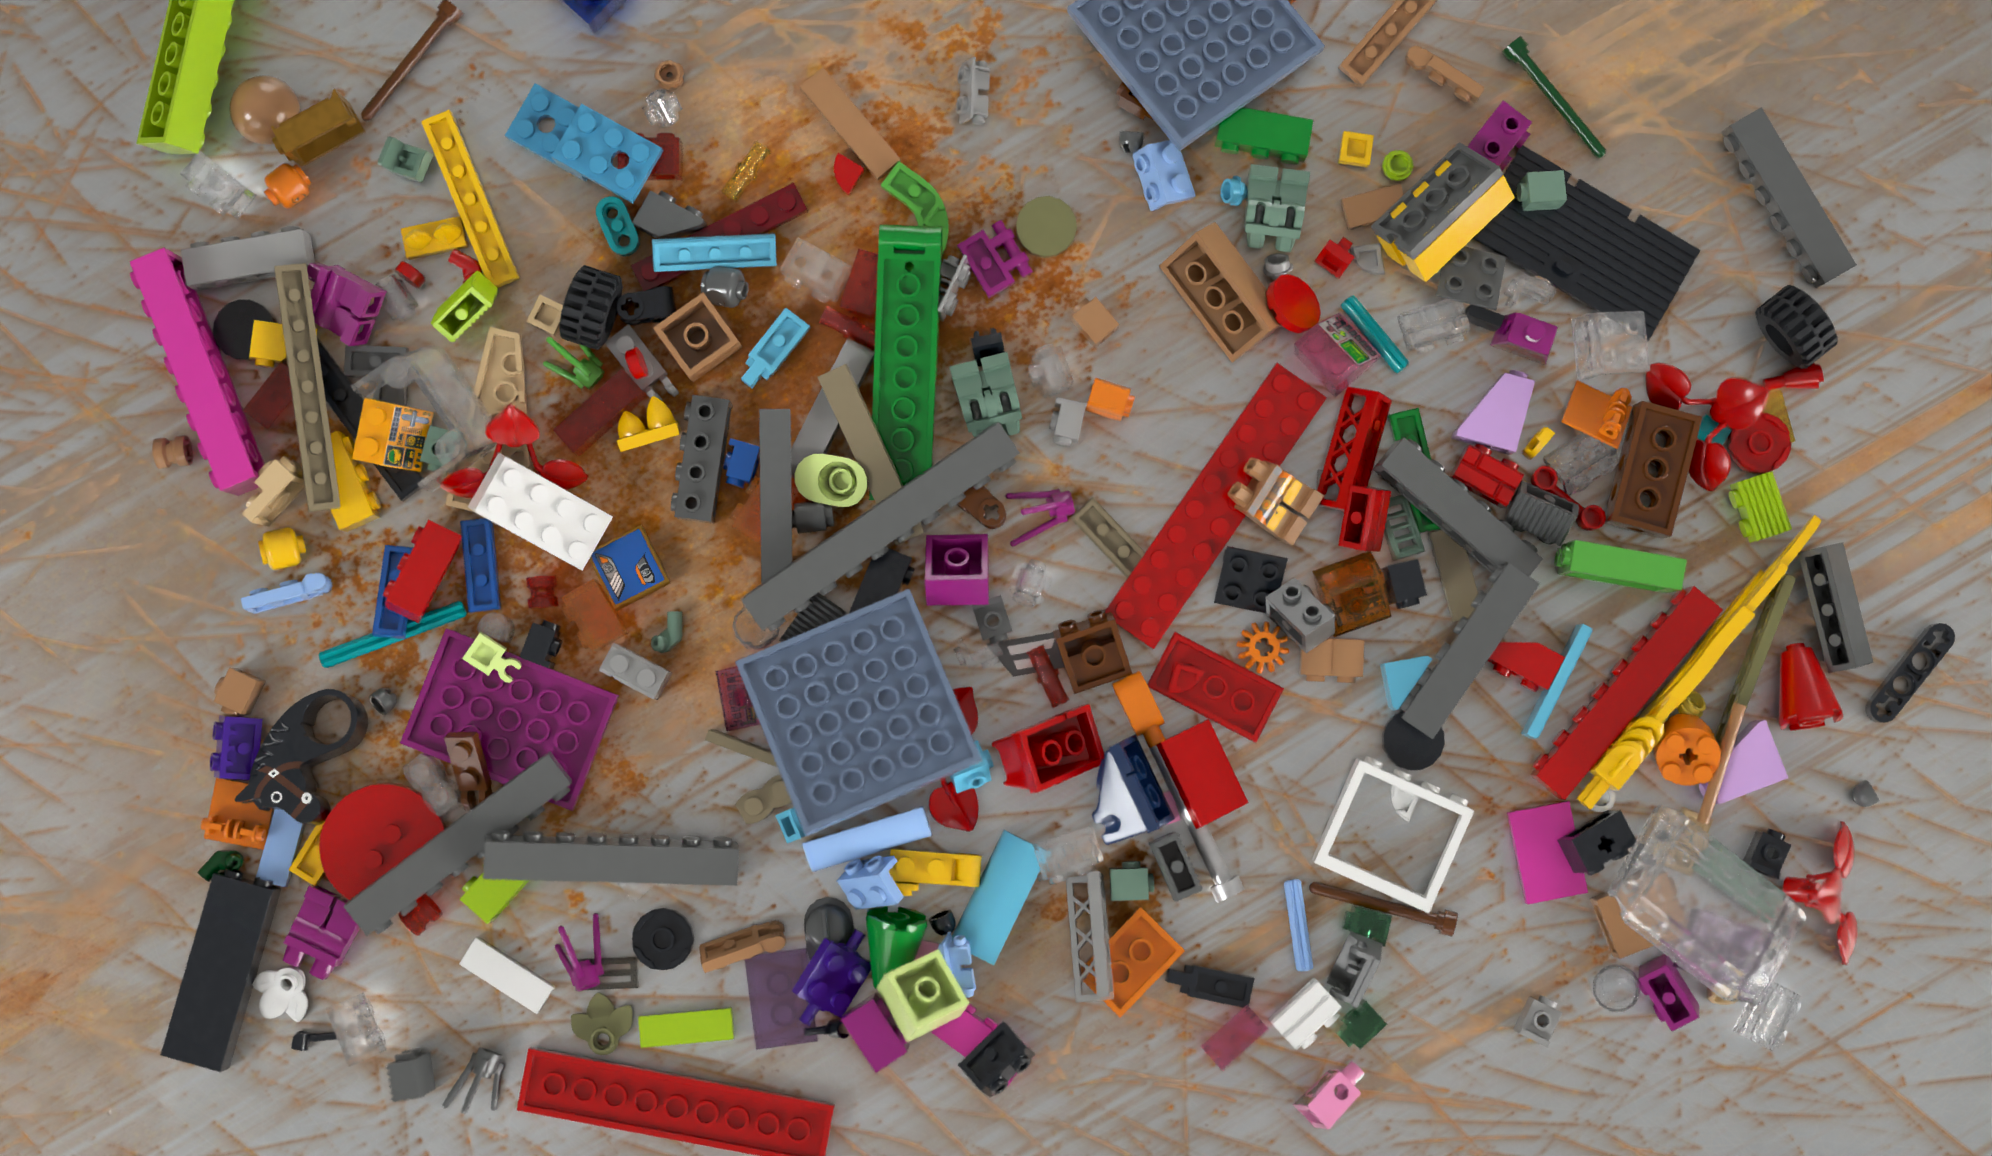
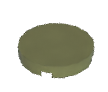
[1016,196,1077,258]

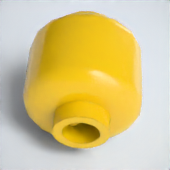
[258,527,306,570]

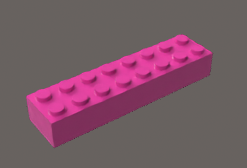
[129,248,265,496]

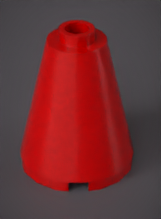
[1779,643,1843,731]

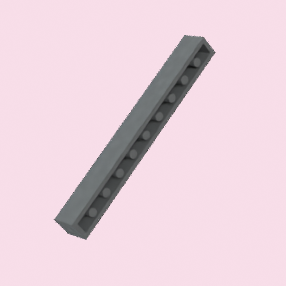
[740,422,1020,631]

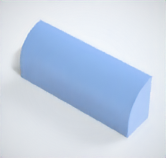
[802,806,933,872]

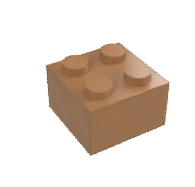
[653,292,743,382]

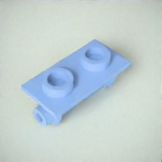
[938,932,976,998]

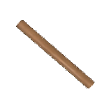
[1696,703,1746,825]

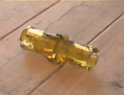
[721,141,771,202]

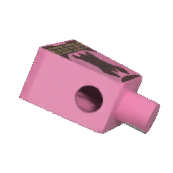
[1293,1061,1365,1129]

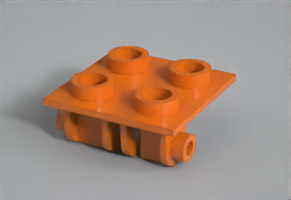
[1561,380,1632,449]
[201,778,273,850]

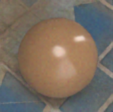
[229,75,300,145]

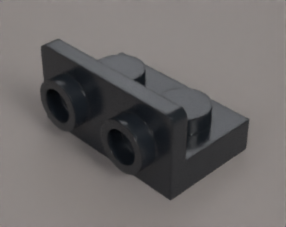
[958,1021,1035,1097]

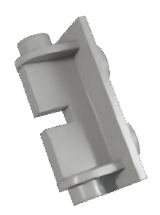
[956,57,990,124]

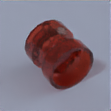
[526,576,559,609]
[398,893,443,936]

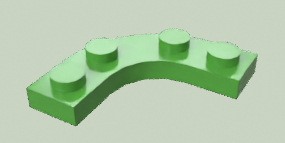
[881,161,949,271]

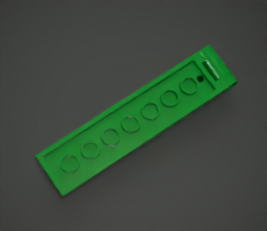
[869,224,942,500]

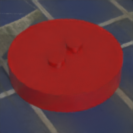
[319,783,446,900]

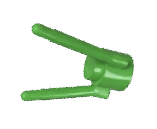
[543,337,605,390]

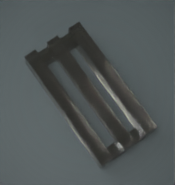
[575,956,639,991]

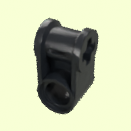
[616,286,676,325]

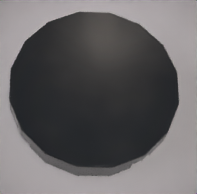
[213,299,275,361]
[1382,711,1445,770]
[632,908,694,970]

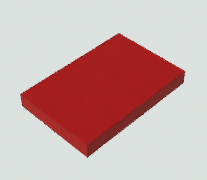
[1156,719,1249,829]

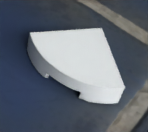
[1390,784,1421,822]

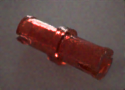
[819,305,875,351]
[1026,644,1070,708]

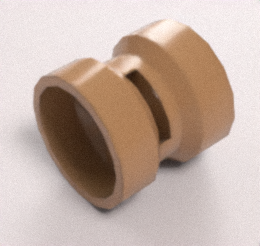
[152,435,193,469]

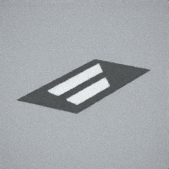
[986,632,1065,677]

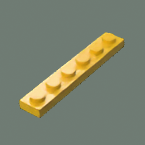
[421,110,520,288]

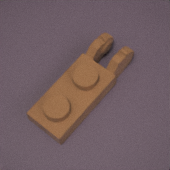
[1405,45,1485,103]
[699,920,786,973]

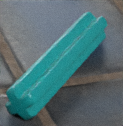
[1341,295,1409,373]

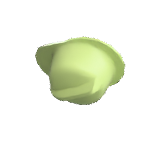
[794,454,867,507]

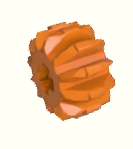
[1236,621,1289,674]

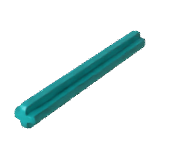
[319,601,467,668]

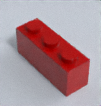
[383,520,462,623]

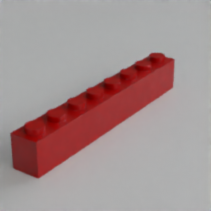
[1530,586,1723,800]

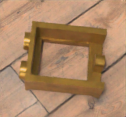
[271,88,366,167]

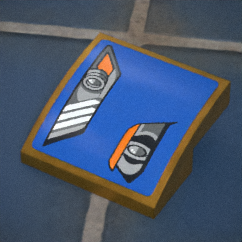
[589,525,671,611]

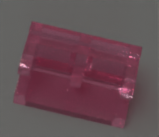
[1201,1005,1269,1071]

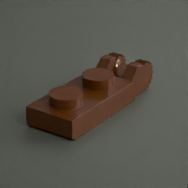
[444,732,493,811]

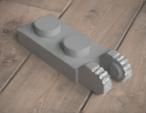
[605,324,679,402]

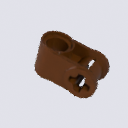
[956,485,1007,529]

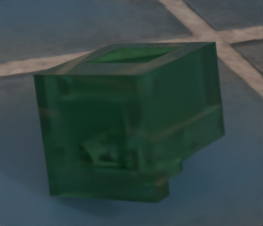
[1342,905,1392,946]
[1336,998,1387,1050]

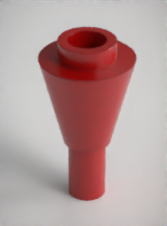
[1763,363,1824,390]

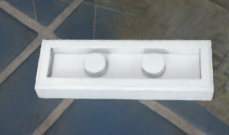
[459,937,555,1014]

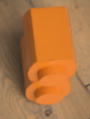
[1085,377,1135,422]

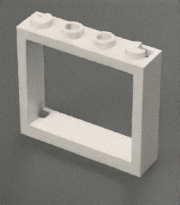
[1312,756,1474,913]

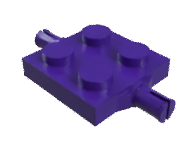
[792,929,871,1026]

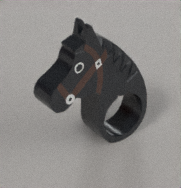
[235,689,368,826]

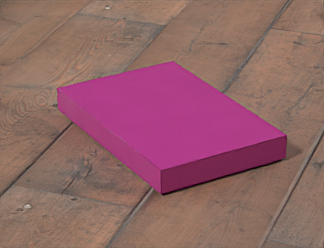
[1507,801,1588,905]

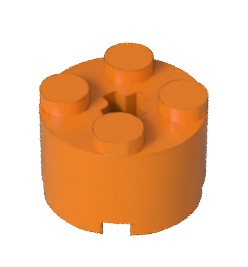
[1652,714,1721,786]

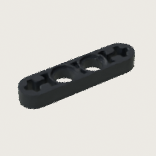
[1865,623,1955,723]

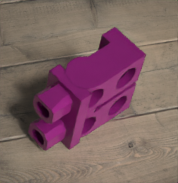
[307,262,387,346]
[282,885,360,980]

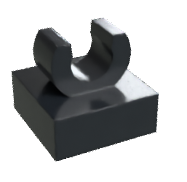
[971,328,1005,366]

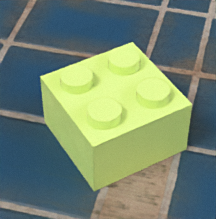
[877,949,969,1042]

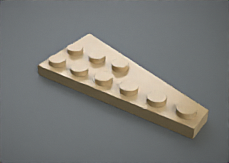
[445,327,532,513]

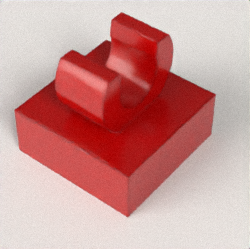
[1314,237,1354,279]

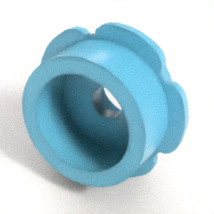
[1220,176,1247,206]

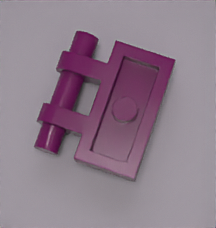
[957,220,1033,298]

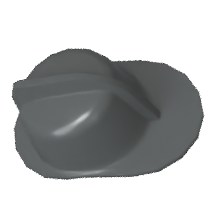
[804,897,854,960]

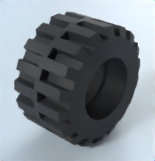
[559,265,623,350]
[1755,285,1838,369]

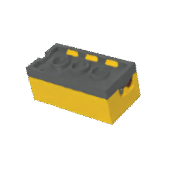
[1371,142,1515,282]

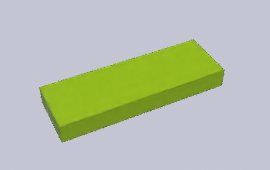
[638,1007,735,1048]

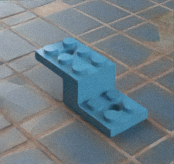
[505,83,664,203]

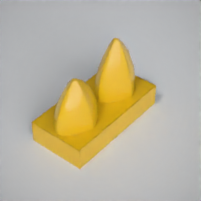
[400,216,469,260]
[617,396,682,452]

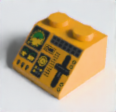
[352,398,434,472]

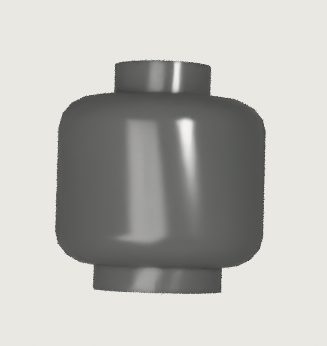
[701,266,749,308]

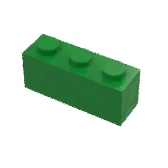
[1214,107,1314,165]

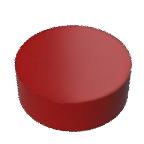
[394,261,426,289]
[625,347,648,380]

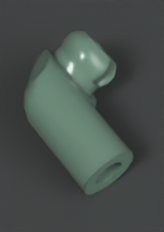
[651,611,683,653]

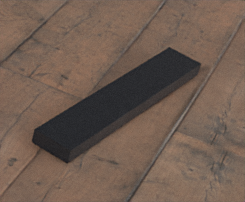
[317,338,427,502]

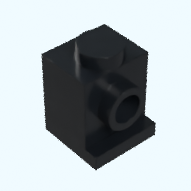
[519,619,562,669]
[1741,828,1792,879]

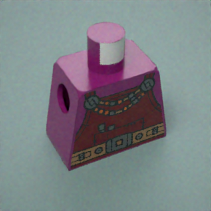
[1490,312,1558,365]

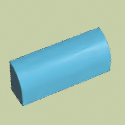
[952,830,1049,965]

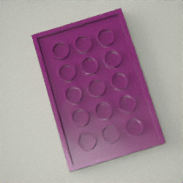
[400,628,619,811]

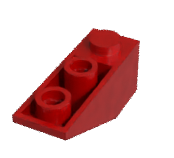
[1487,642,1565,693]

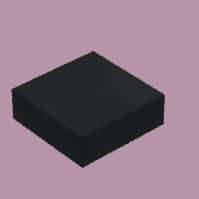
[1462,305,1505,332]

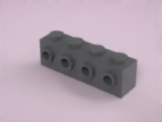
[671,395,732,524]
[1798,542,1874,673]

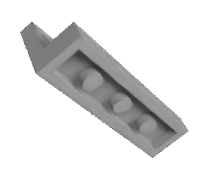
[1066,871,1114,1003]

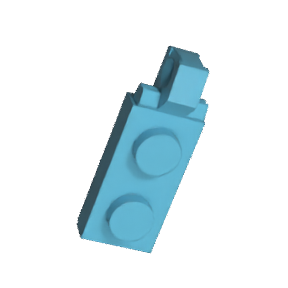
[741,308,811,388]

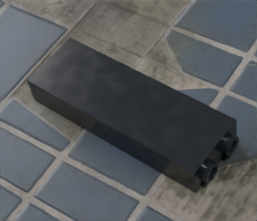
[160,868,282,1072]

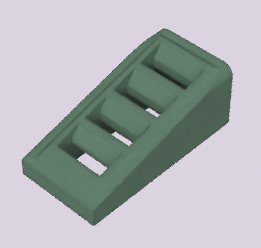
[1384,495,1425,561]

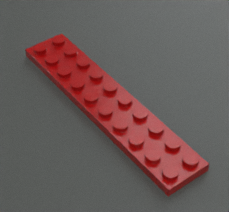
[1105,363,1327,649]
[516,1047,835,1156]

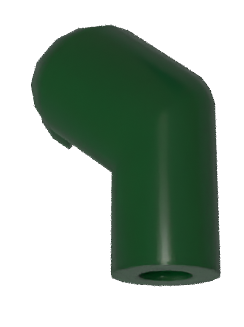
[197,850,244,882]

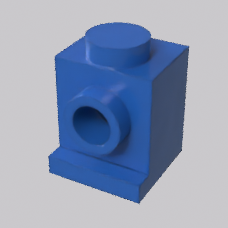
[723,438,760,488]

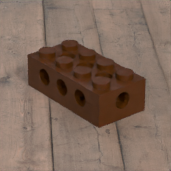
[1605,401,1702,539]

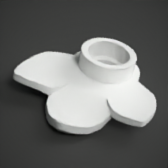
[252,966,309,1022]

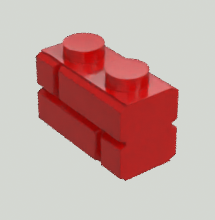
[1449,443,1524,508]
[1338,484,1391,552]

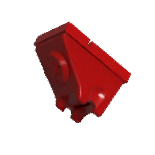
[992,704,1104,793]

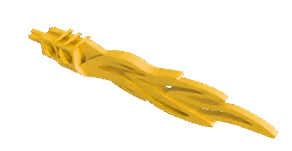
[1576,514,1822,810]

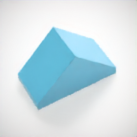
[1380,656,1432,710]

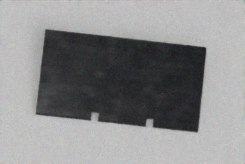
[1473,145,1701,342]

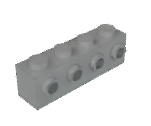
[181,226,315,291]

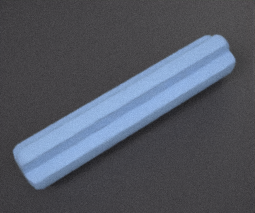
[1284,879,1313,971]

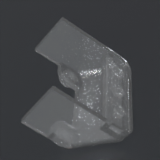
[350,345,497,493]

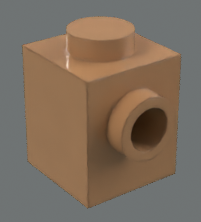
[213,668,266,717]

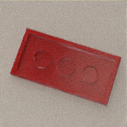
[1147,632,1284,743]

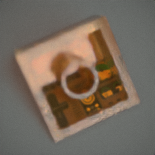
[1312,551,1391,637]

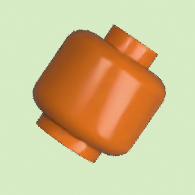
[264,163,311,209]

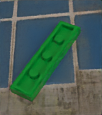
[1388,408,1440,533]

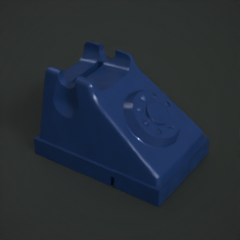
[1092,734,1175,845]

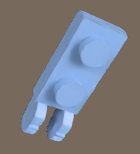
[241,572,333,614]

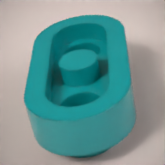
[596,196,640,256]

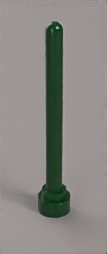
[1502,36,1606,158]

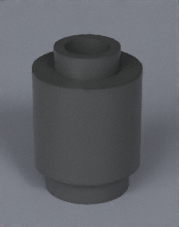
[792,501,834,534]

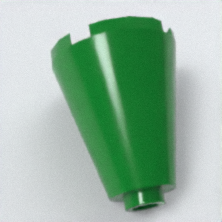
[866,906,928,994]

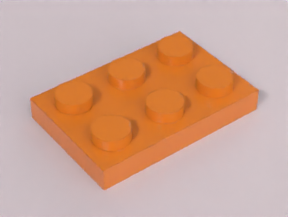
[1081,907,1185,1018]

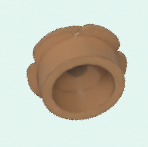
[654,60,684,90]

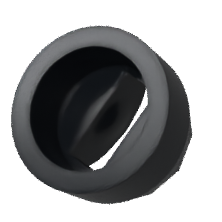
[929,910,956,936]

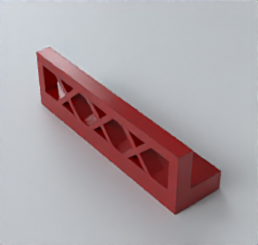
[1317,386,1392,512]

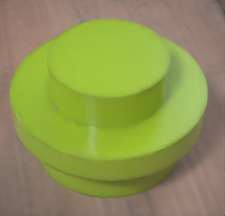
[1382,150,1413,181]

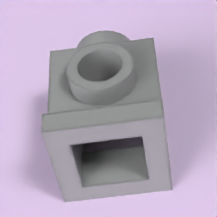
[1049,397,1086,446]
[1513,995,1562,1048]

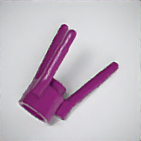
[1005,489,1075,547]
[555,913,605,992]

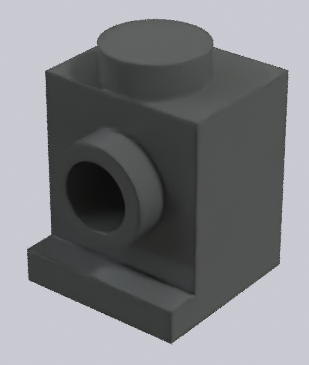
[972,595,1012,644]

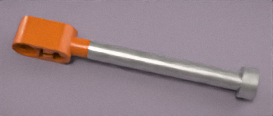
[1112,671,1244,902]

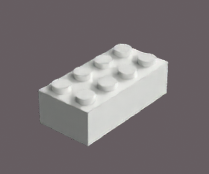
[468,453,613,571]

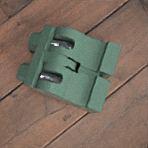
[1244,164,1310,252]
[949,352,1022,437]

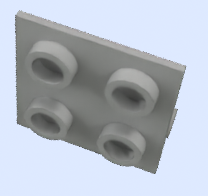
[938,254,971,321]

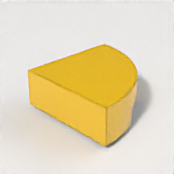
[1522,427,1555,460]

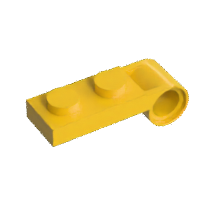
[889,849,982,887]

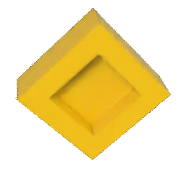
[1338,131,1374,168]

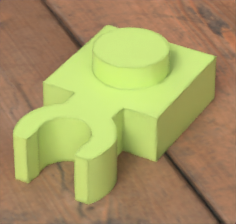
[462,631,522,683]

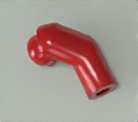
[448,248,482,283]

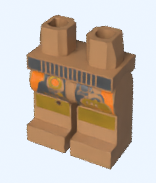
[1228,457,1324,546]

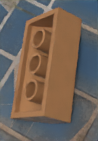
[1159,222,1281,363]

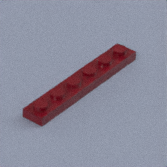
[630,182,808,291]

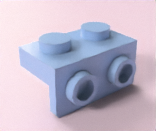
[1133,140,1196,211]
[837,856,904,910]

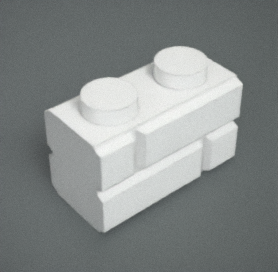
[1268,977,1342,1050]

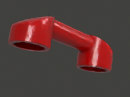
[1531,466,1606,531]

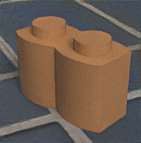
[1299,638,1364,683]

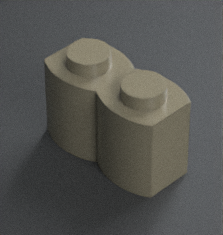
[735,774,792,824]

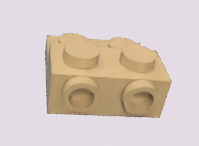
[242,456,305,527]

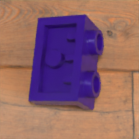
[210,715,263,780]

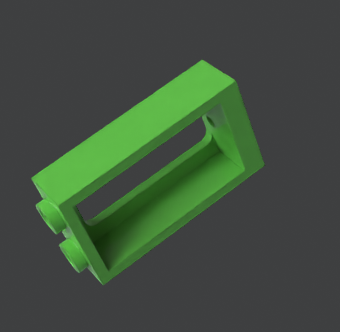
[1554,540,1687,593]

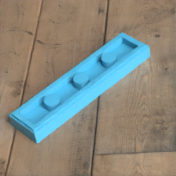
[652,234,777,272]
[1521,624,1593,739]

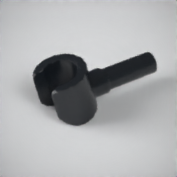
[804,1019,849,1039]
[291,1031,337,1051]

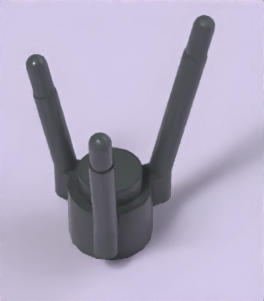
[442,1047,505,1114]

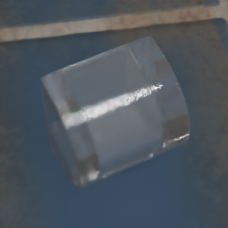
[477,612,515,643]

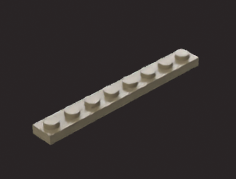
[274,263,341,512]

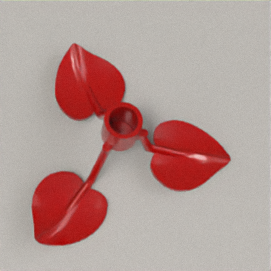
[1646,362,1770,492]
[440,403,589,498]
[928,687,979,832]
[1783,821,1858,965]

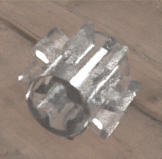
[642,89,683,128]

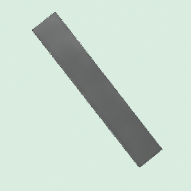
[759,409,792,584]

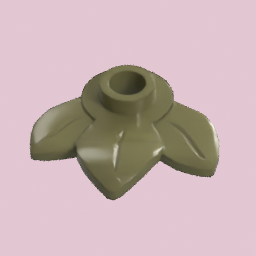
[571,992,633,1055]

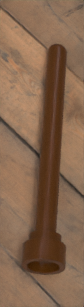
[361,0,464,121]
[1309,882,1458,937]

